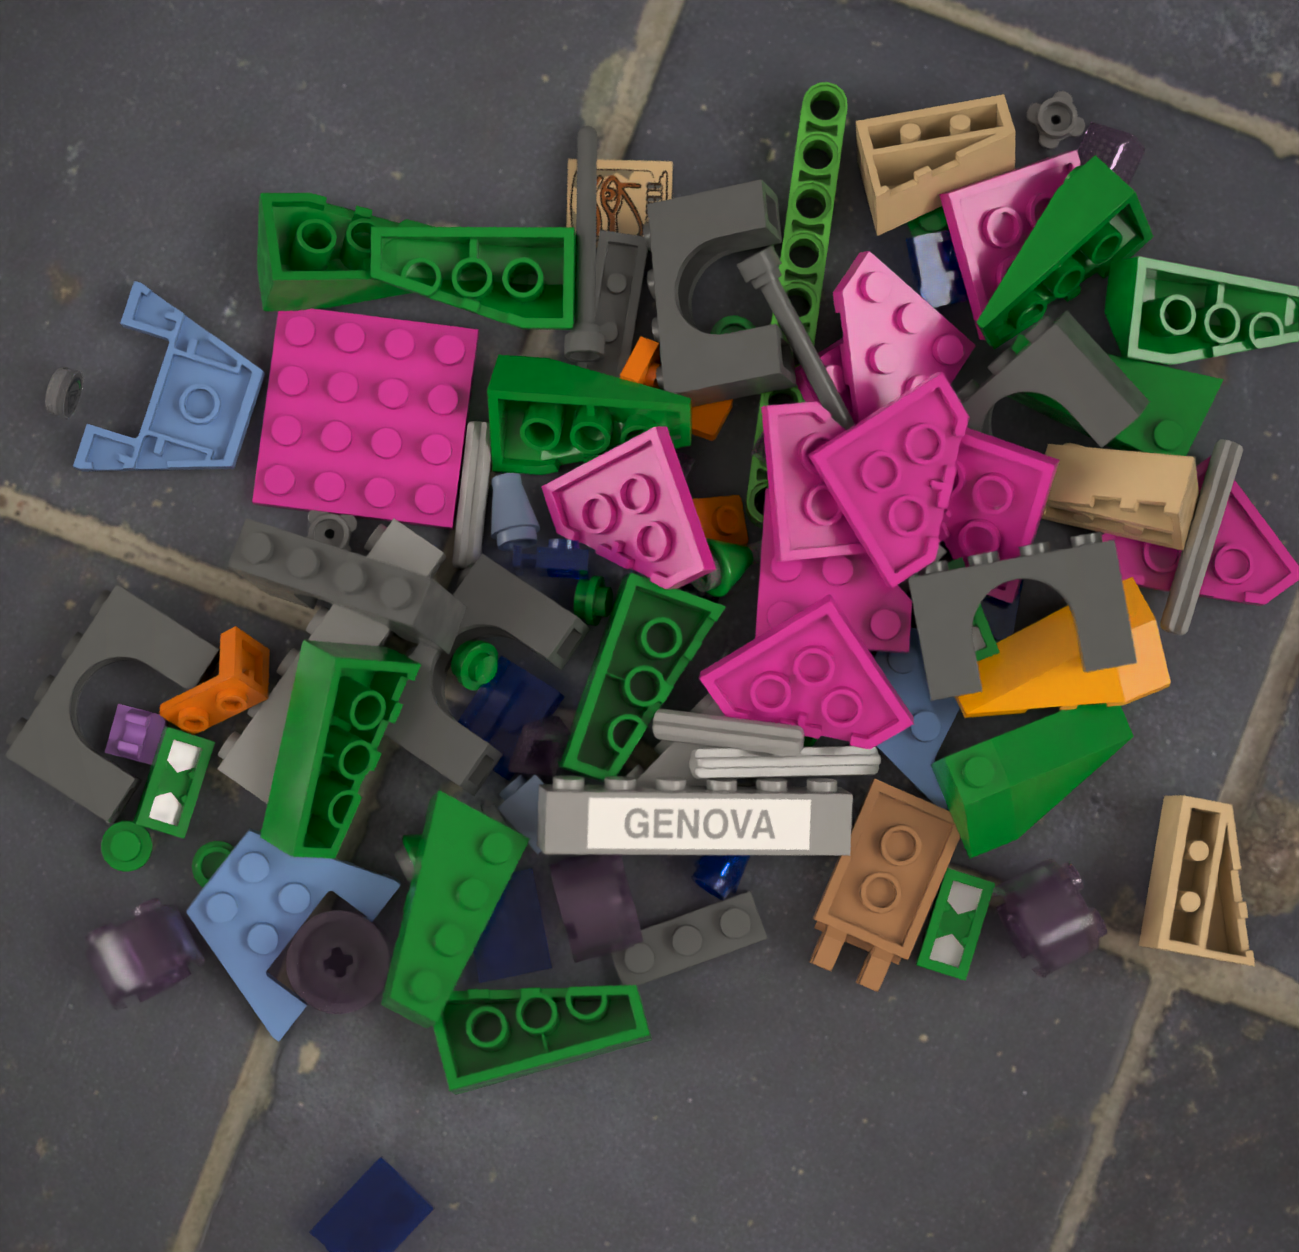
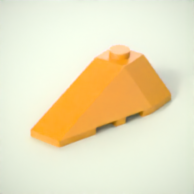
[954,577,1171,718]

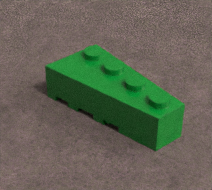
[1007,334,1224,456]
[557,572,726,783]
[260,640,421,859]
[381,790,530,1029]
[433,985,652,1095]

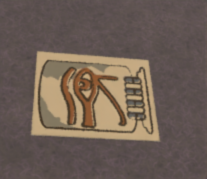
[566,159,673,248]

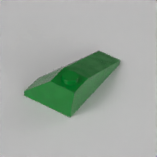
[1104,256,1299,366]
[487,354,692,475]

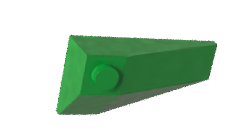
[976,155,1154,349]
[257,193,434,311]
[370,227,576,330]
[930,703,1134,859]

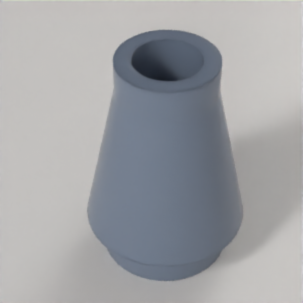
[491,473,540,551]

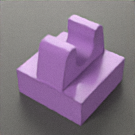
[105,704,169,765]

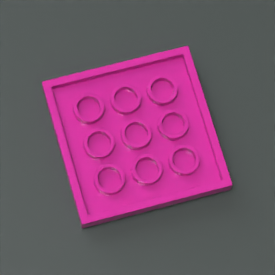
[252,309,479,530]

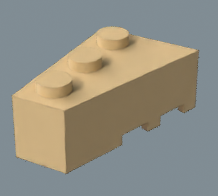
[856,94,1015,236]
[1041,443,1199,551]
[1139,795,1255,966]

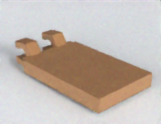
[809,778,960,992]

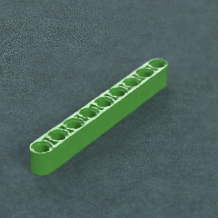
[745,82,848,528]

